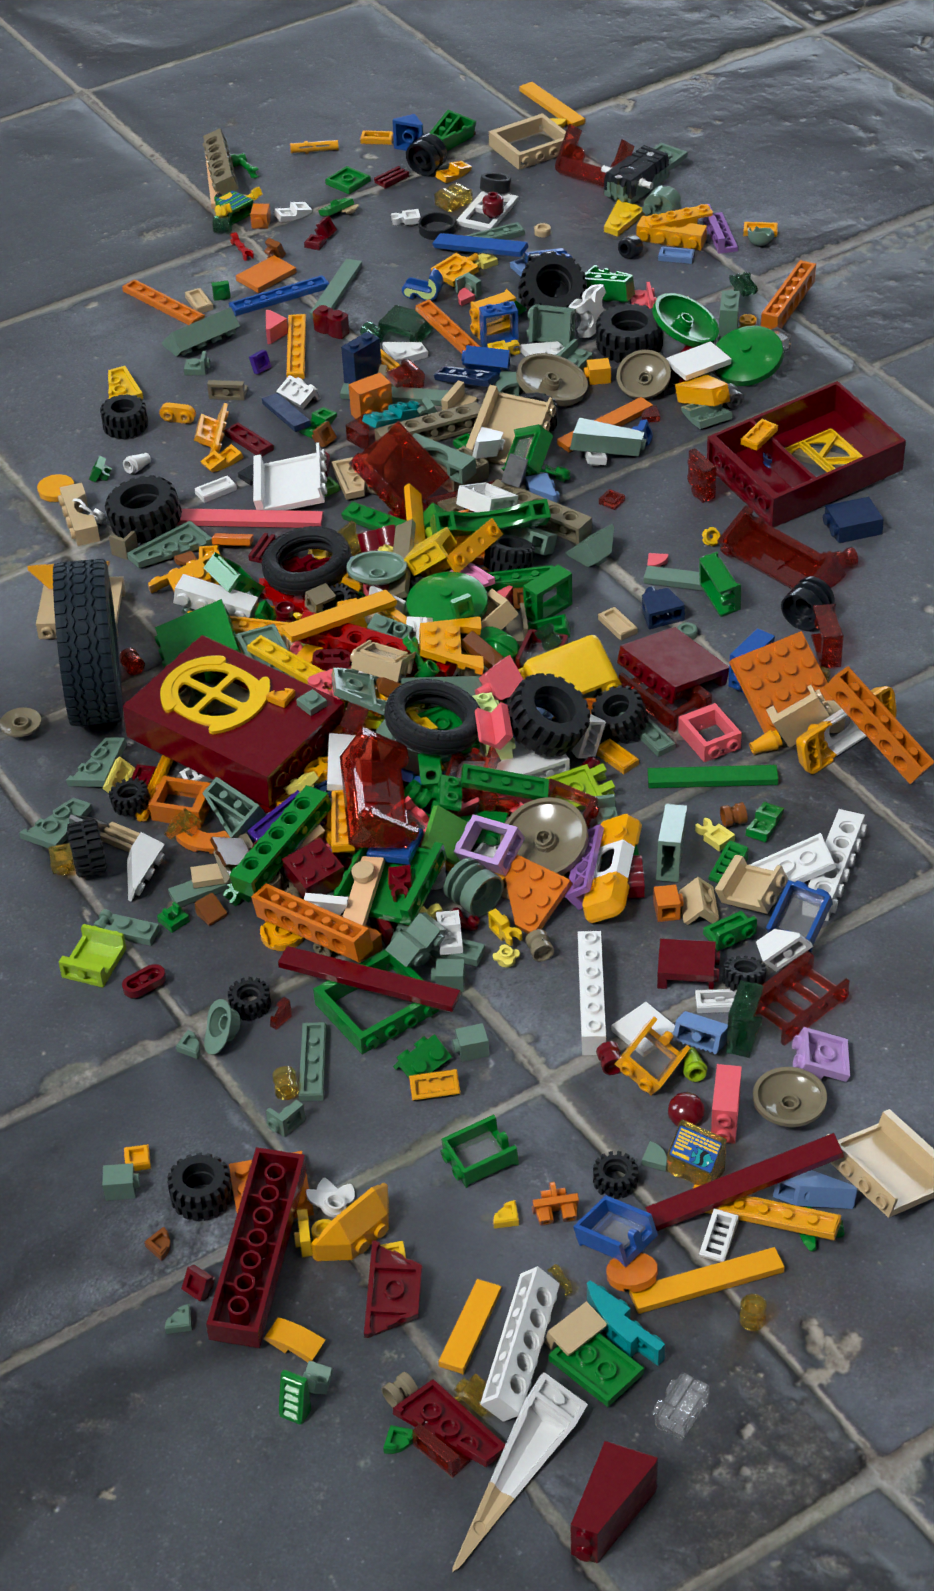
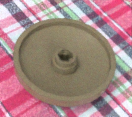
[516,353,588,406]
[500,797,589,875]

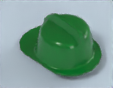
[478,626,520,663]

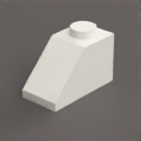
[473,427,505,459]
[756,929,813,972]

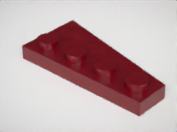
[393,1379,505,1467]

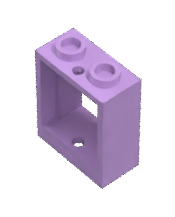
[454,814,525,876]

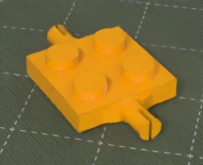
[431,253,479,287]

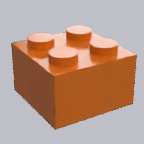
[349,373,393,425]

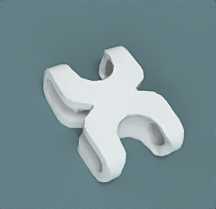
[569,284,606,338]

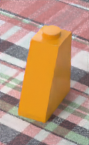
[675,375,730,406]

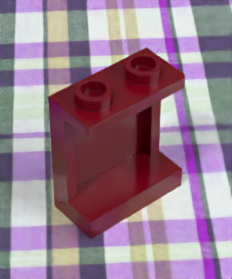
[657,939,720,990]

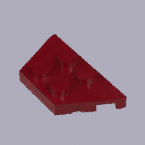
[364,1240,422,1338]

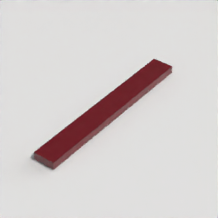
[278,946,461,1012]
[645,1133,844,1231]

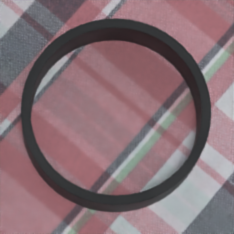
[418,212,455,240]

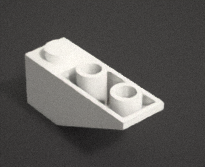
[127,832,165,901]

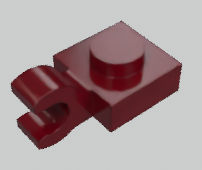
[281,554,316,572]

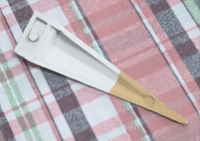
[453,1372,588,1572]

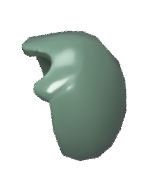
[747,226,774,246]

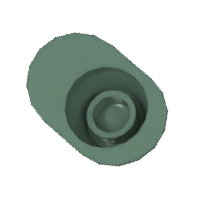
[204,999,241,1055]

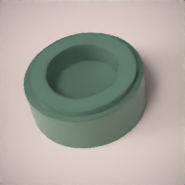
[677,622,697,640]

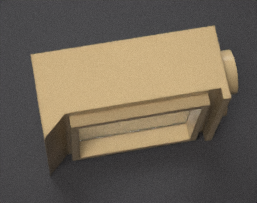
[350,640,416,682]

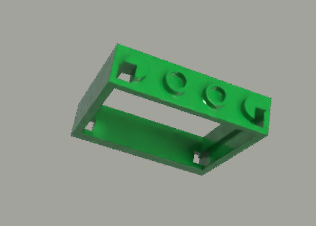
[313,949,439,1055]

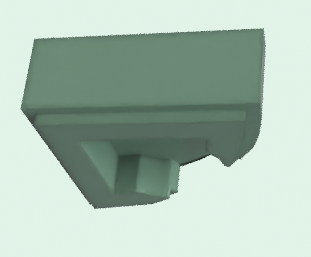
[176,1030,200,1059]
[642,1141,667,1172]
[165,1304,192,1334]

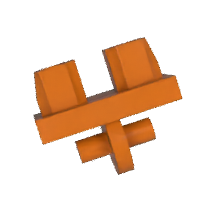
[532,1182,579,1226]

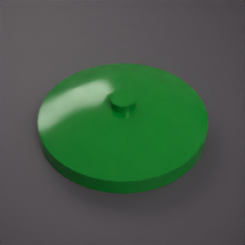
[652,293,719,347]
[714,326,784,386]
[406,572,488,622]

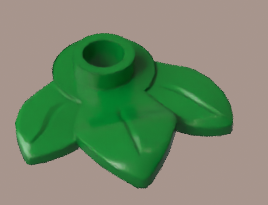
[540,464,571,482]

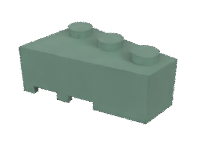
[203,777,267,838]

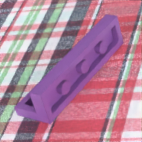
[702,204,738,254]
[565,824,604,910]

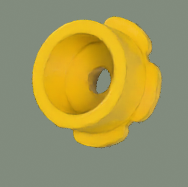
[702,527,721,546]

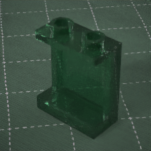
[378,305,433,342]
[726,980,763,1058]

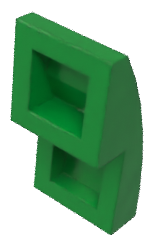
[299,407,337,439]
[745,802,784,842]

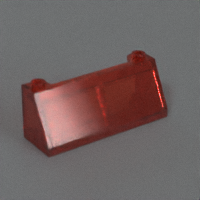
[717,505,846,589]
[340,727,419,848]

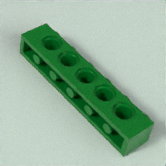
[229,785,331,897]

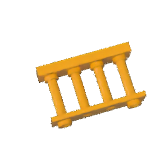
[420,518,503,578]

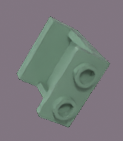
[527,304,576,347]

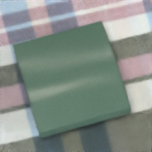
[681,404,732,429]

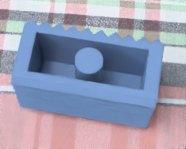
[673,1011,730,1055]

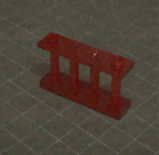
[619,673,712,732]
[742,951,850,1046]

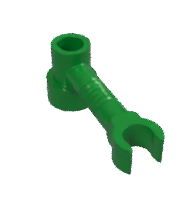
[230,153,259,178]
[402,635,439,678]

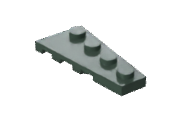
[127,521,213,568]

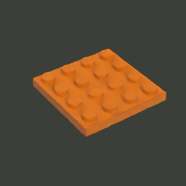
[729,631,834,734]

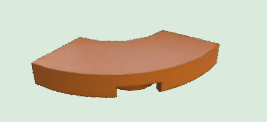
[176,827,230,854]

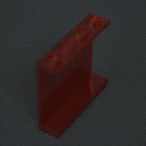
[349,421,450,519]

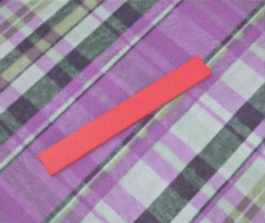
[177,509,323,528]

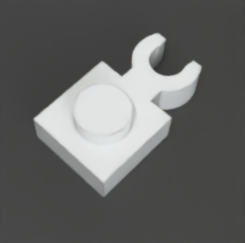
[391,209,421,225]
[585,451,607,466]

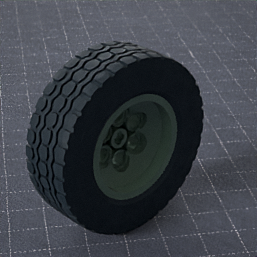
[53,559,123,726]

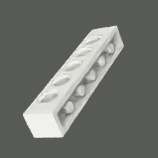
[802,809,867,921]
[578,931,606,1055]
[480,1266,560,1422]

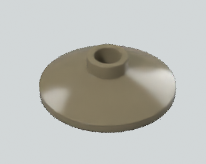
[0,707,41,737]

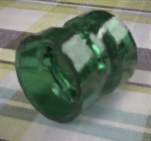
[213,216,232,233]
[360,322,384,343]
[534,623,562,651]

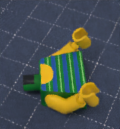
[214,187,263,226]

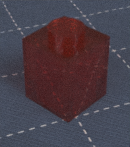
[339,702,369,735]

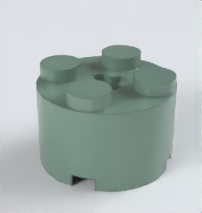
[642,185,682,216]

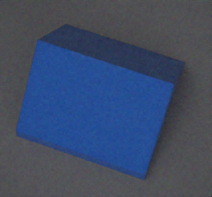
[392,114,423,151]

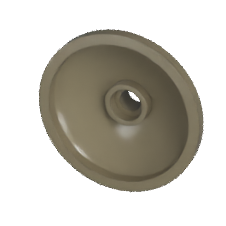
[616,350,671,399]
[753,1067,827,1127]

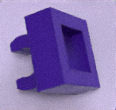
[249,350,272,374]

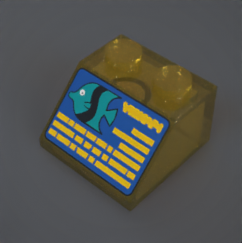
[667,1120,726,1185]

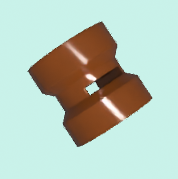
[720,802,748,827]

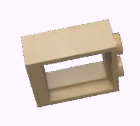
[462,589,519,637]

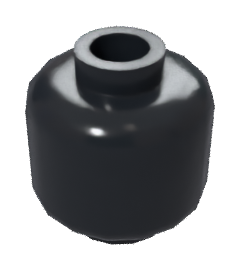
[618,235,643,259]

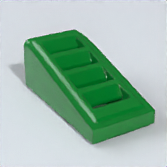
[527,614,570,638]
[708,841,749,883]
[279,1370,311,1425]

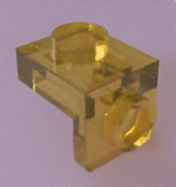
[49,843,75,875]

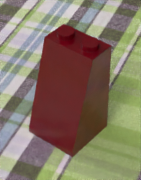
[570,1441,658,1564]

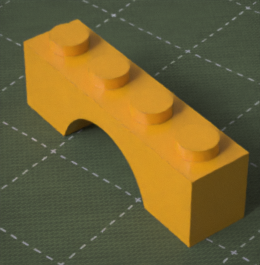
[636,216,707,251]

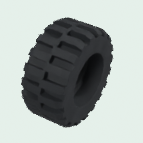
[518,252,587,312]
[596,303,663,363]
[105,475,182,543]
[506,673,591,757]

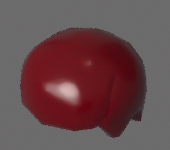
[668,1092,705,1128]

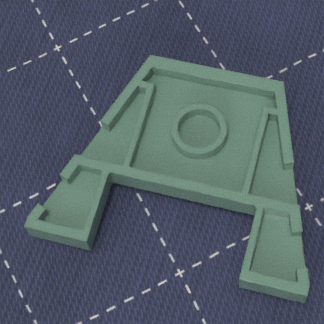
[331,668,387,715]

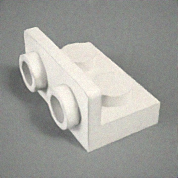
[276,375,320,409]

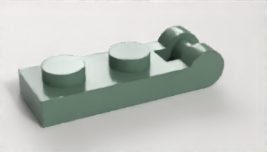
[93,909,160,946]

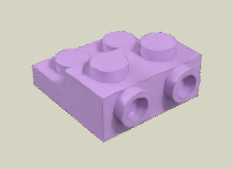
[792,1027,850,1082]

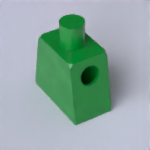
[418,753,442,807]

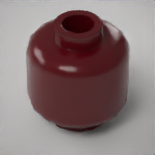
[482,192,504,218]

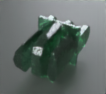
[729,272,758,297]

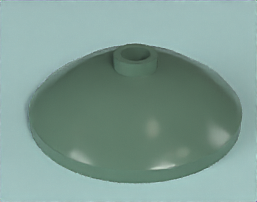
[347,551,407,586]

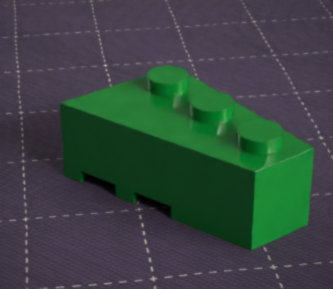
[430,109,476,151]
[585,265,635,303]

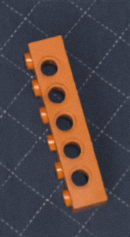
[761,260,816,334]
[824,666,934,784]
[251,883,374,962]

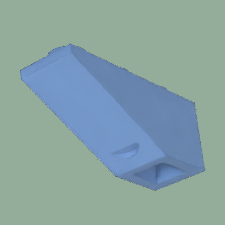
[773,1170,858,1209]

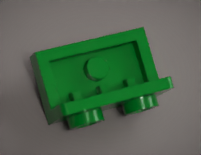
[431,774,462,812]
[703,911,757,951]
[393,1034,452,1079]

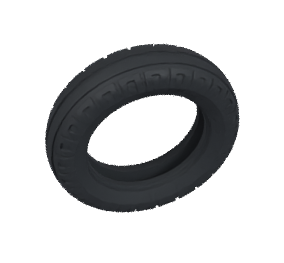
[262,526,352,596]
[384,679,481,756]

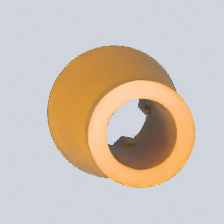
[749,730,782,755]

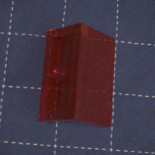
[412,1424,472,1478]

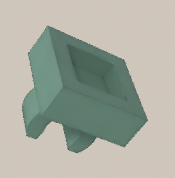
[417,396,437,416]

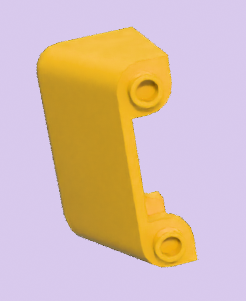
[523,635,621,720]

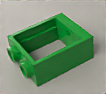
[523,564,573,622]

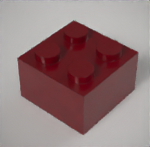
[282,838,345,898]

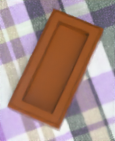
[461,630,503,669]

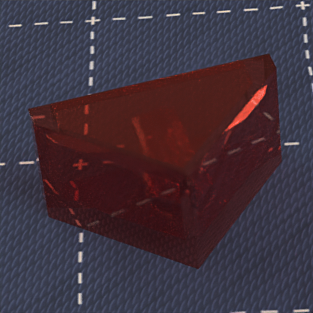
[346,413,369,450]

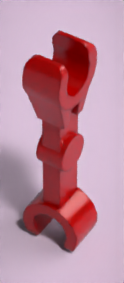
[230,232,254,261]

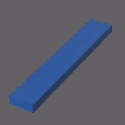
[433,233,529,257]
[229,275,329,316]

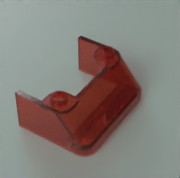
[555,124,634,187]

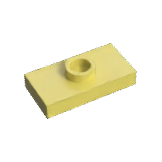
[103,756,135,793]

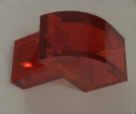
[386,359,425,388]

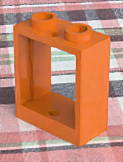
[148,776,211,828]

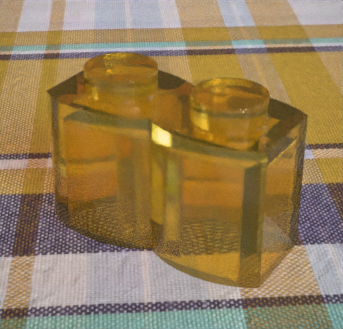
[434,183,472,212]

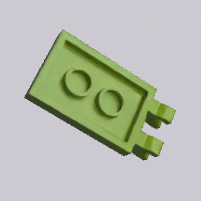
[547,763,615,811]

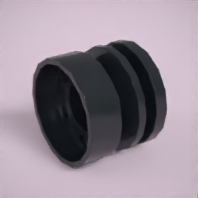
[781,576,835,630]

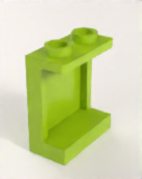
[59,924,127,988]

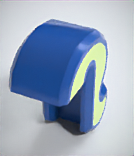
[402,268,444,301]

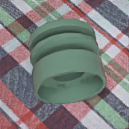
[443,857,504,917]

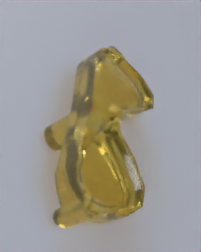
[548,1264,573,1296]

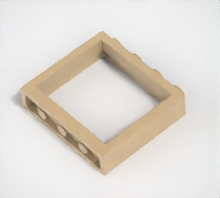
[489,113,573,170]

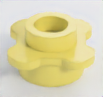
[493,944,520,967]

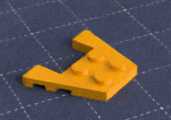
[419,617,484,675]

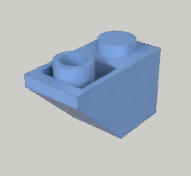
[525,473,560,503]

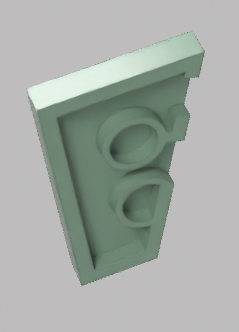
[66,738,127,787]
[19,798,92,851]

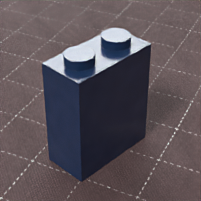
[341,332,382,384]
[823,497,884,543]

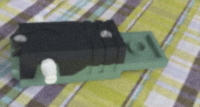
[601,143,688,204]

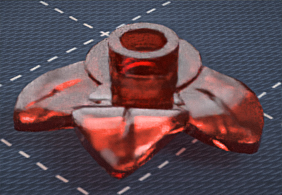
[478,792,520,817]

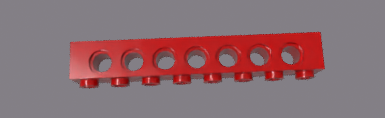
[298,610,457,677]

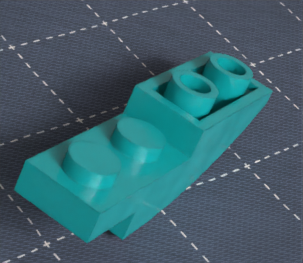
[362,401,424,428]
[587,1280,665,1366]

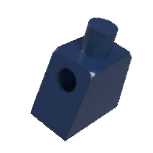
[642,586,685,630]

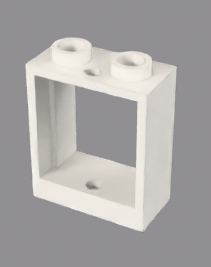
[456,482,518,512]

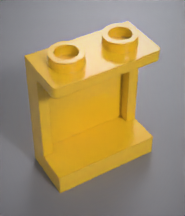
[403,527,457,576]

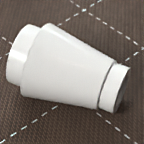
[123,453,151,474]

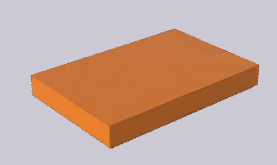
[236,255,297,293]

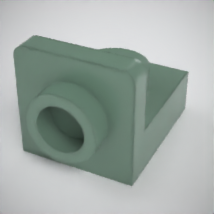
[455,272,482,298]
[184,351,210,375]
[593,794,618,826]
[266,1100,306,1137]
[291,1361,333,1394]

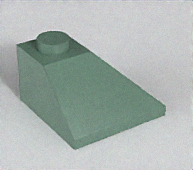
[566,524,614,567]

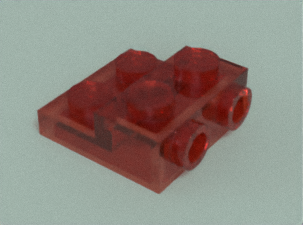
[687,448,717,503]

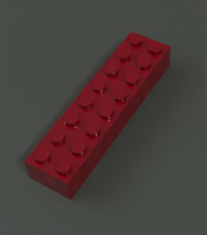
[206,1147,307,1348]

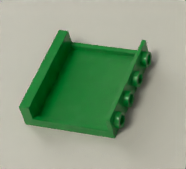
[154,599,242,668]
[333,829,447,925]

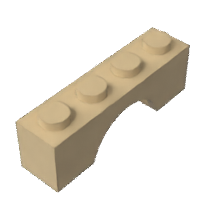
[58,483,100,546]

